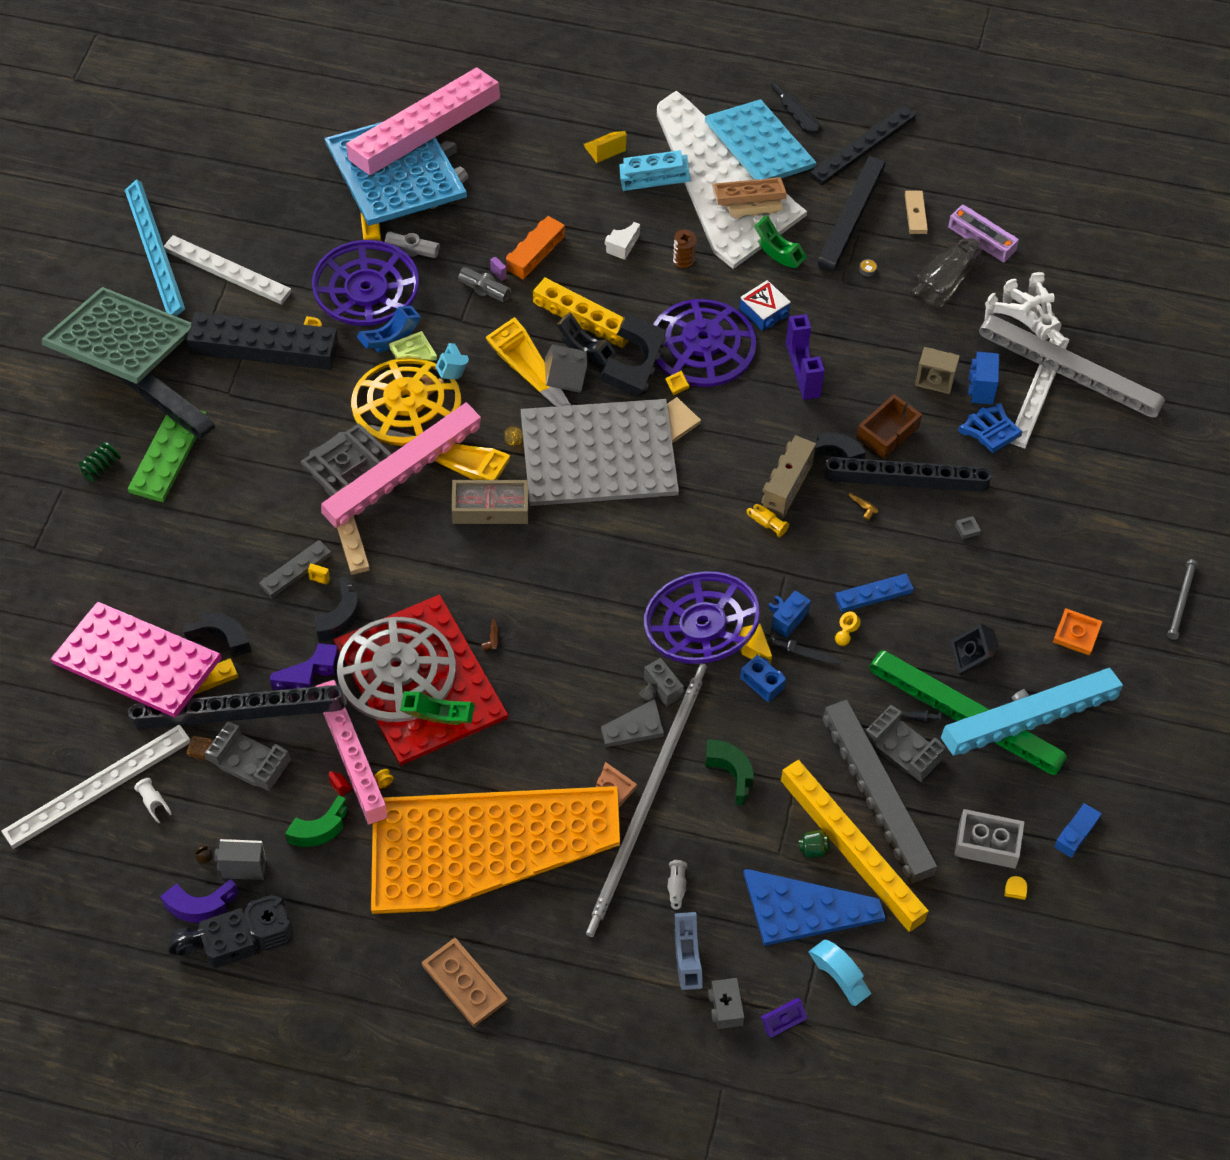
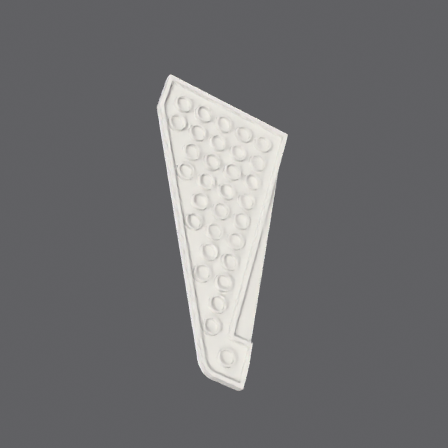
[657,91,807,269]

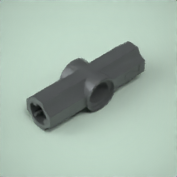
[458,267,511,302]

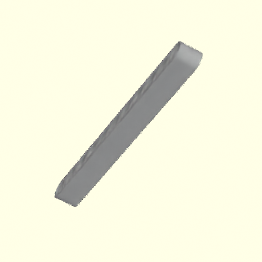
[979,315,1165,417]

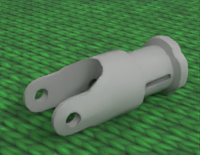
[667,860,688,910]

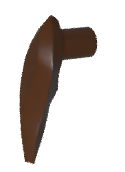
[481,618,499,651]

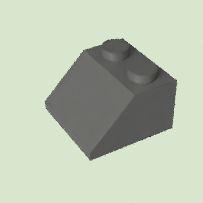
[545,344,587,393]

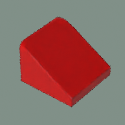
[329,771,353,797]

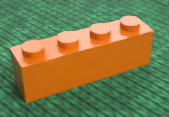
[506,216,565,279]

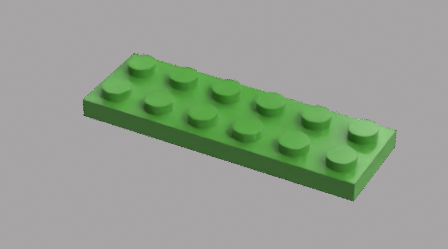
[128,410,207,503]

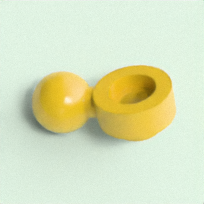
[835,612,861,646]

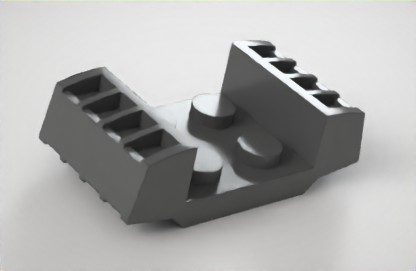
[865,705,946,782]
[205,721,291,791]

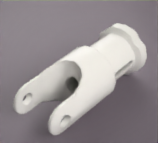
[134,778,172,823]

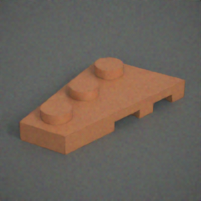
[596,762,637,808]

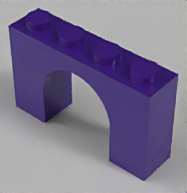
[786,314,825,400]

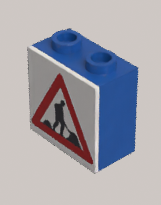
[739,280,791,331]

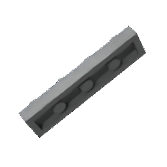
[259,540,332,599]

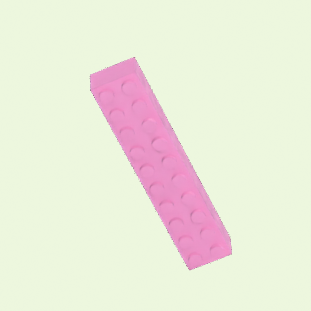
[346,68,500,175]

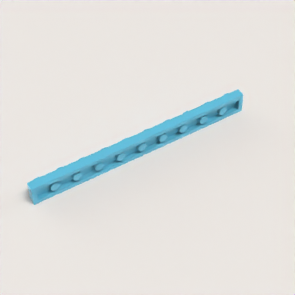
[125,179,185,317]

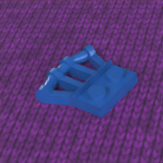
[958,403,1022,453]

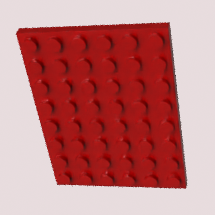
[334,595,508,766]

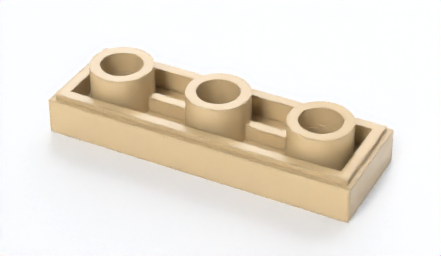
[905,191,928,234]
[728,200,782,218]

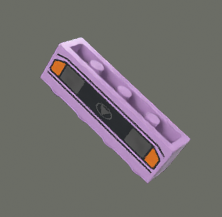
[948,204,1019,263]

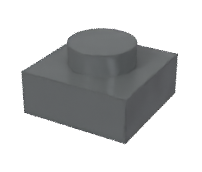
[955,516,981,540]

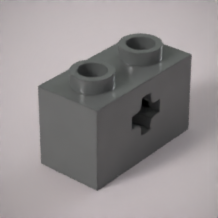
[644,658,683,707]
[708,978,744,1029]

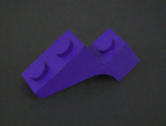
[270,643,339,691]

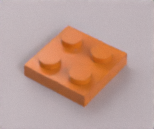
[1053,608,1102,656]

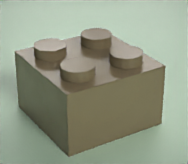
[915,347,959,394]

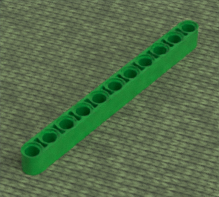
[869,650,1067,775]

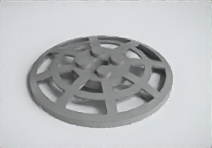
[337,617,456,722]

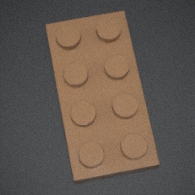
[713,177,786,206]
[422,938,508,1027]

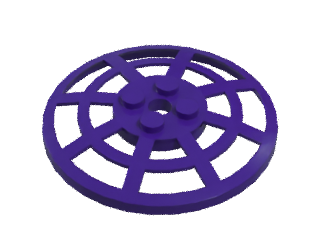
[312,240,419,326]
[653,299,756,387]
[644,571,760,664]

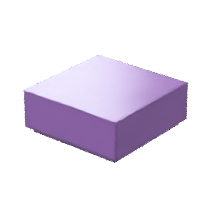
[490,257,506,281]

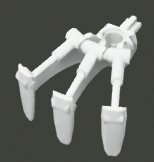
[985,272,1067,347]

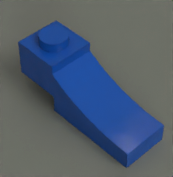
[1054,803,1102,858]

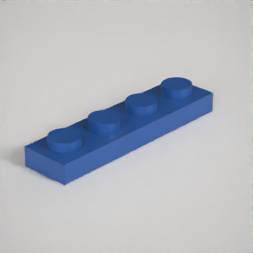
[835,573,914,612]

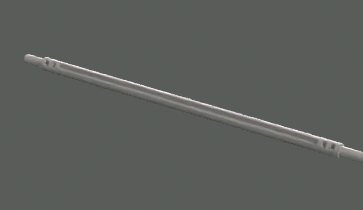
[586,663,707,937]

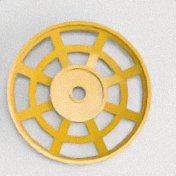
[351,358,461,446]

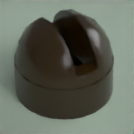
[195,845,212,863]

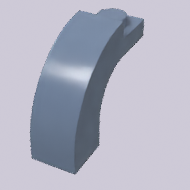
[674,912,703,990]

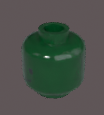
[799,830,830,858]

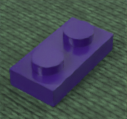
[761,998,808,1038]

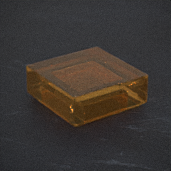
[186,735,213,760]

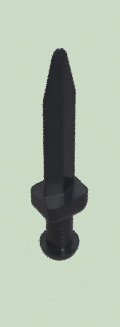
[769,637,842,664]

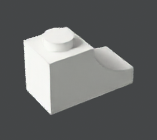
[605,222,640,259]

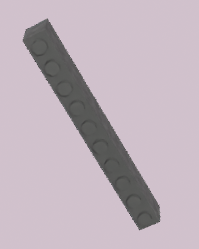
[822,700,937,884]

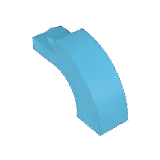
[809,940,871,1006]

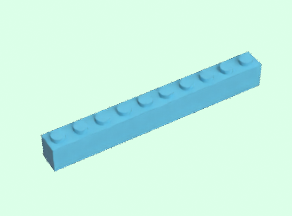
[941,668,1123,756]

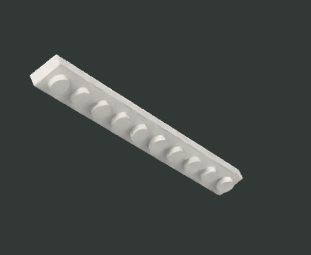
[2,725,191,849]

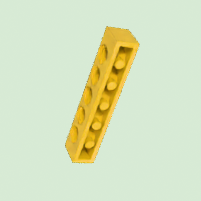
[533,278,629,348]

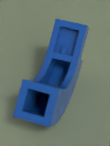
[357,306,421,353]

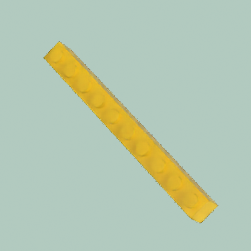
[781,760,928,932]

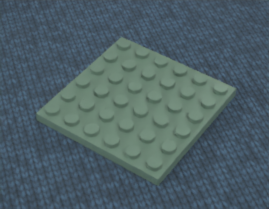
[42,287,192,384]

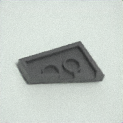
[601,699,664,748]

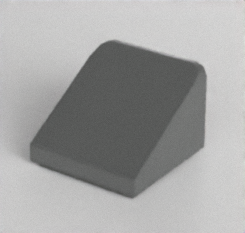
[440,141,457,158]

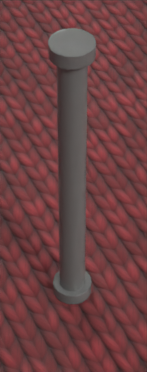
[1167,560,1198,640]

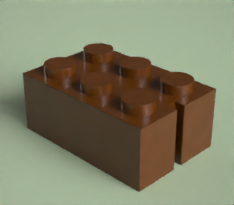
[856,394,922,459]

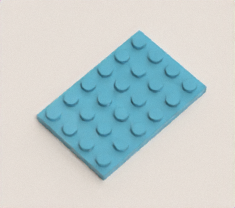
[705,99,816,180]

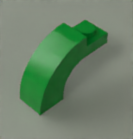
[754,216,807,268]
[285,795,348,847]

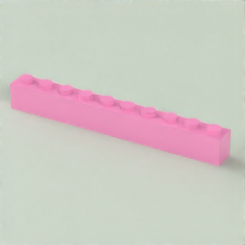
[321,402,481,528]

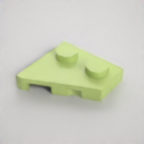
[389,331,437,361]

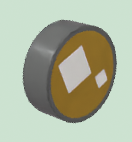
[859,259,877,277]

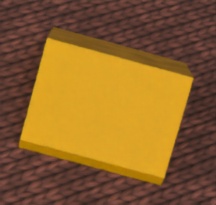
[584,131,626,163]

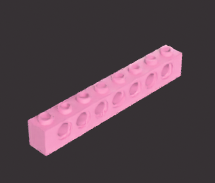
[315,680,388,825]

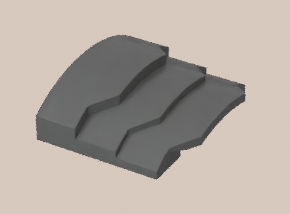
[301,423,392,496]

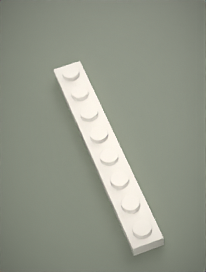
[164,235,291,305]

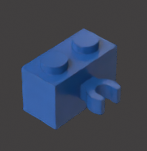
[768,590,811,638]

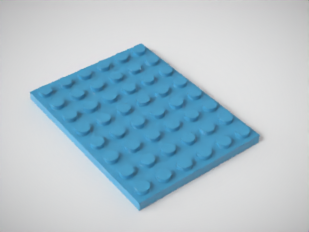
[325,121,467,226]

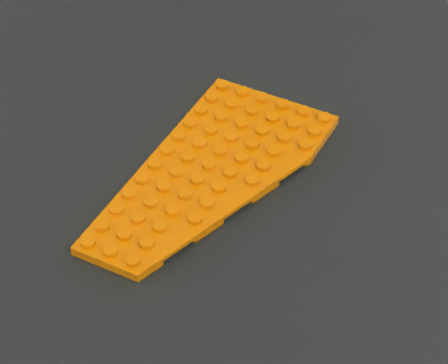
[371,786,620,914]

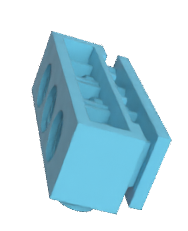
[619,150,691,191]

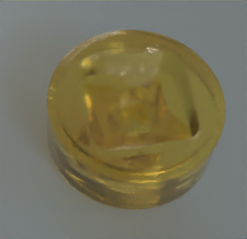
[504,427,523,445]

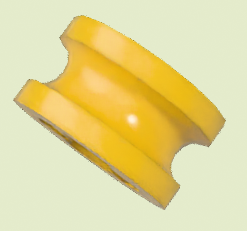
[374,769,394,788]

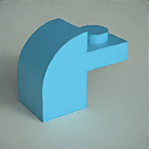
[436,343,469,379]

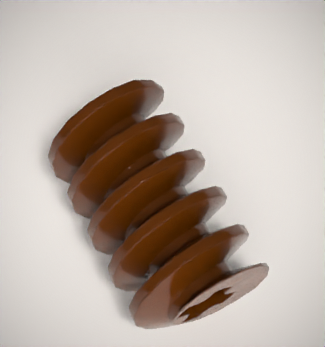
[673,229,697,268]

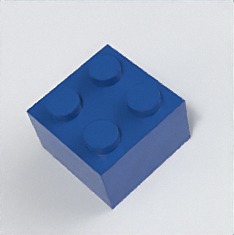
[968,352,999,405]

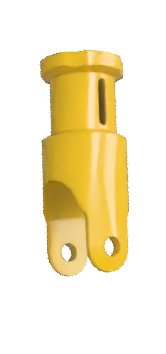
[747,504,789,537]

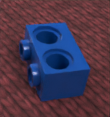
[740,654,786,703]

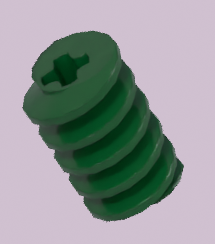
[78,442,121,482]

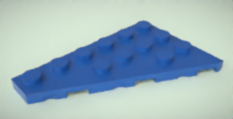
[743,869,885,946]

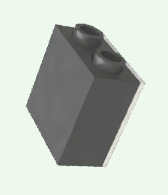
[215,839,266,880]

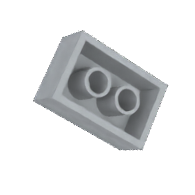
[954,809,1024,868]

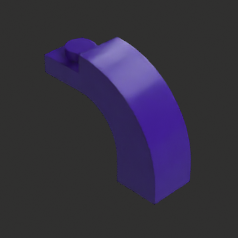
[160,879,238,923]

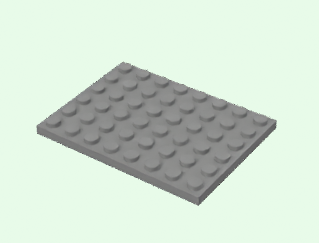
[521,399,679,506]

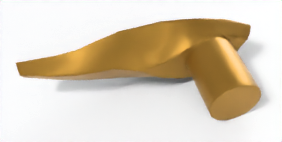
[849,493,878,521]

